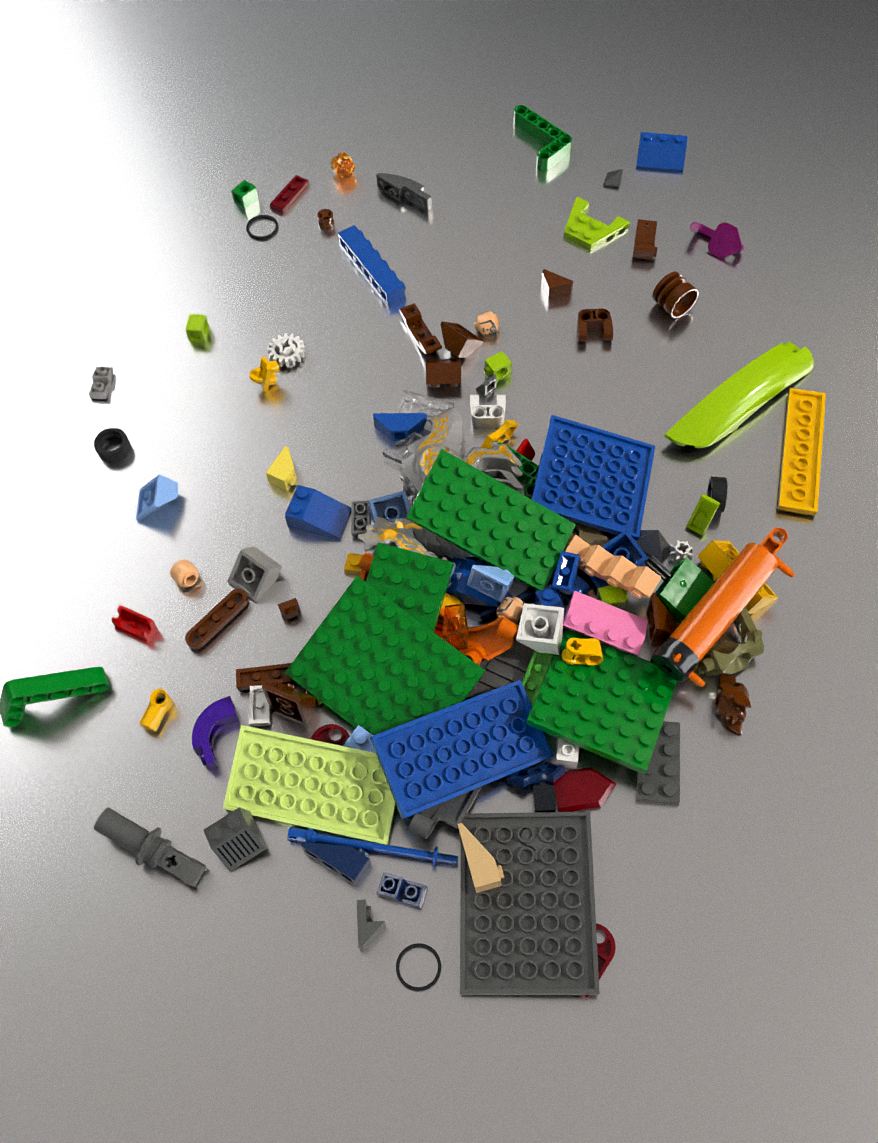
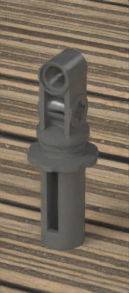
[94,807,206,887]

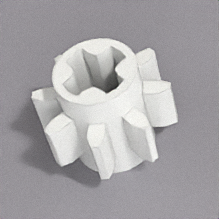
[669,540,693,564]

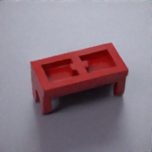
[112,605,158,644]

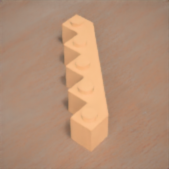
[564,535,662,599]

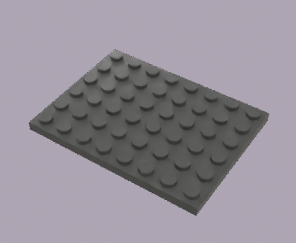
[460,812,600,995]

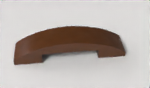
[399,303,442,354]

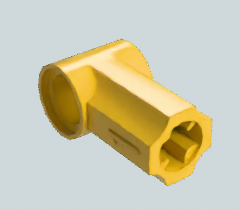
[139,689,173,732]

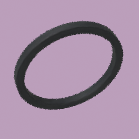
[246,215,278,240]
[396,943,441,991]

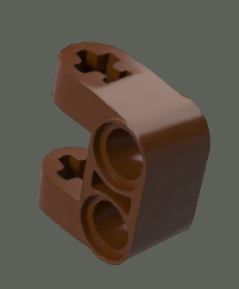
[577,308,613,342]

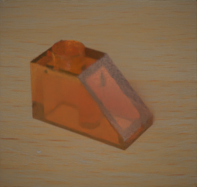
[443,604,469,650]

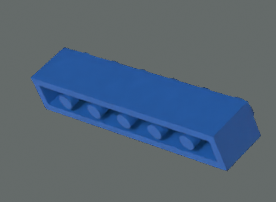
[338,225,406,306]

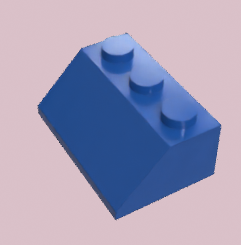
[636,132,687,172]

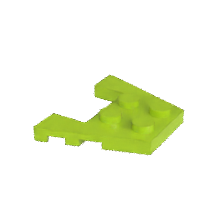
[564,197,630,249]

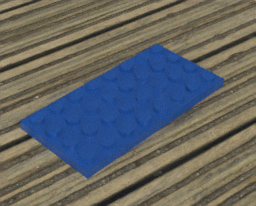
[370,680,553,819]

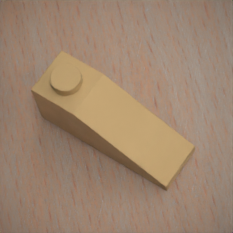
[458,823,504,893]

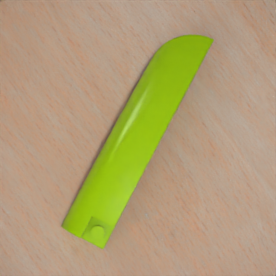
[664,341,814,448]

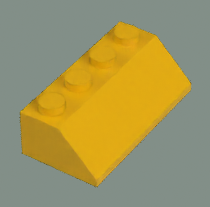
[697,540,778,614]

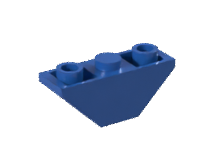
[373,412,427,441]

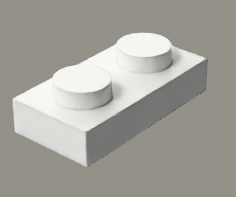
[249,685,271,727]

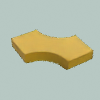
[481,420,518,449]

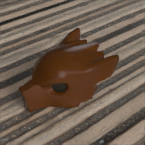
[714,674,751,735]

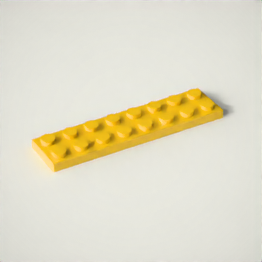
[778,388,826,516]

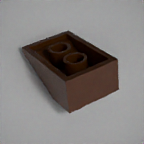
[262,682,318,725]

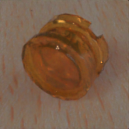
[331,152,355,178]

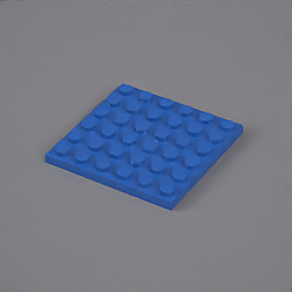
[531,415,655,539]

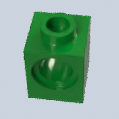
[231,180,258,209]

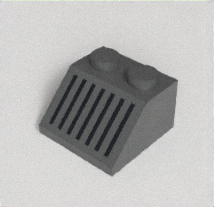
[203,807,267,871]

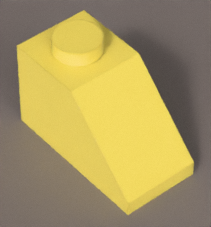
[266,446,297,491]

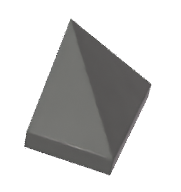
[634,530,671,564]

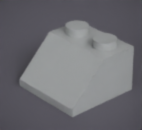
[227,547,282,602]

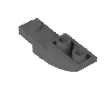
[376,173,432,212]

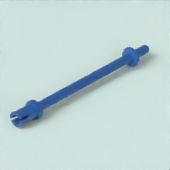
[287,827,458,867]

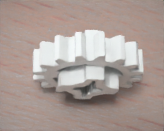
[268,333,306,367]

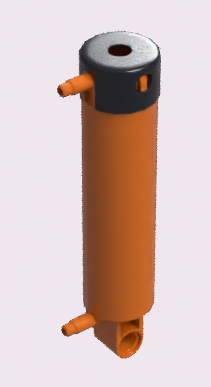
[653,527,795,687]

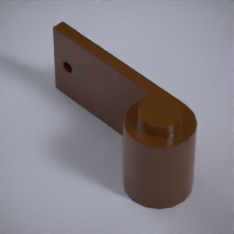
[633,219,658,260]

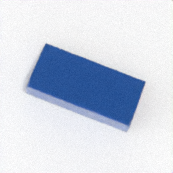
[551,551,581,595]

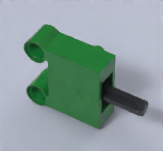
[645,555,715,624]

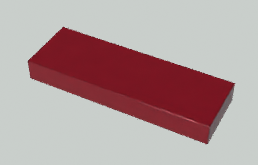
[270,175,309,213]

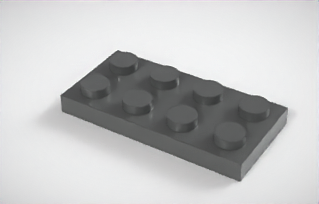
[636,721,680,805]

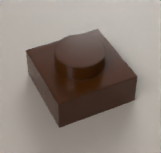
[278,598,301,619]

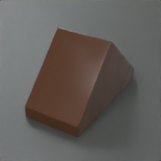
[541,269,573,300]

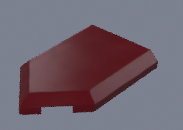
[552,767,617,812]

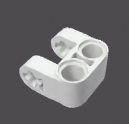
[470,394,506,429]

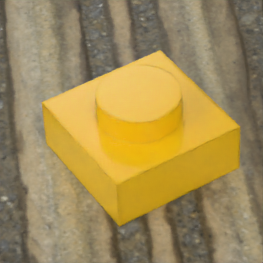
[344,553,363,575]

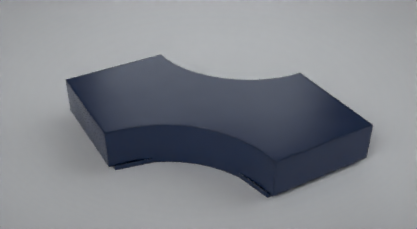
[506,762,565,788]

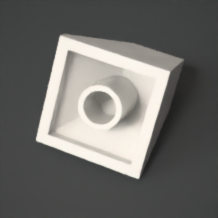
[516,603,564,655]

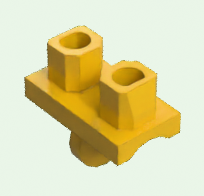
[249,357,279,392]

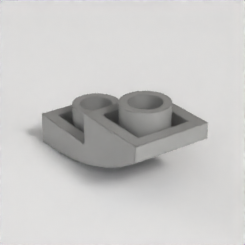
[88,366,113,399]
[351,501,370,534]

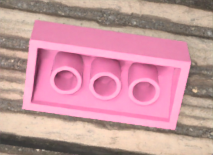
[563,591,648,656]

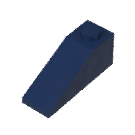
[301,842,371,886]

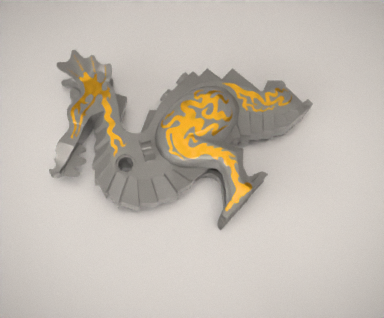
[358,407,523,588]

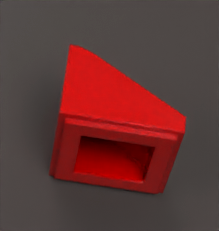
[516,438,535,461]

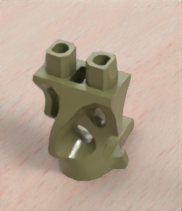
[694,607,764,677]

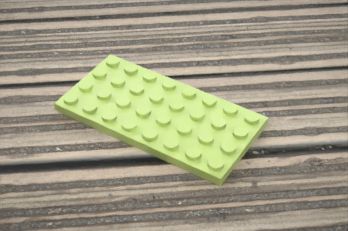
[223,725,396,845]

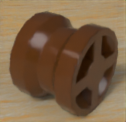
[317,209,334,230]

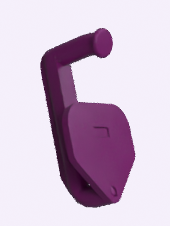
[690,222,745,258]

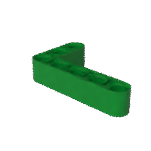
[514,105,572,172]
[0,666,109,727]

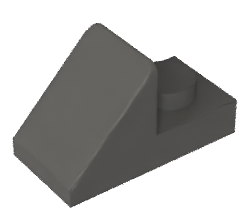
[357,899,386,950]

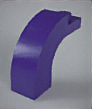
[192,696,239,771]

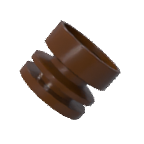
[652,271,699,318]

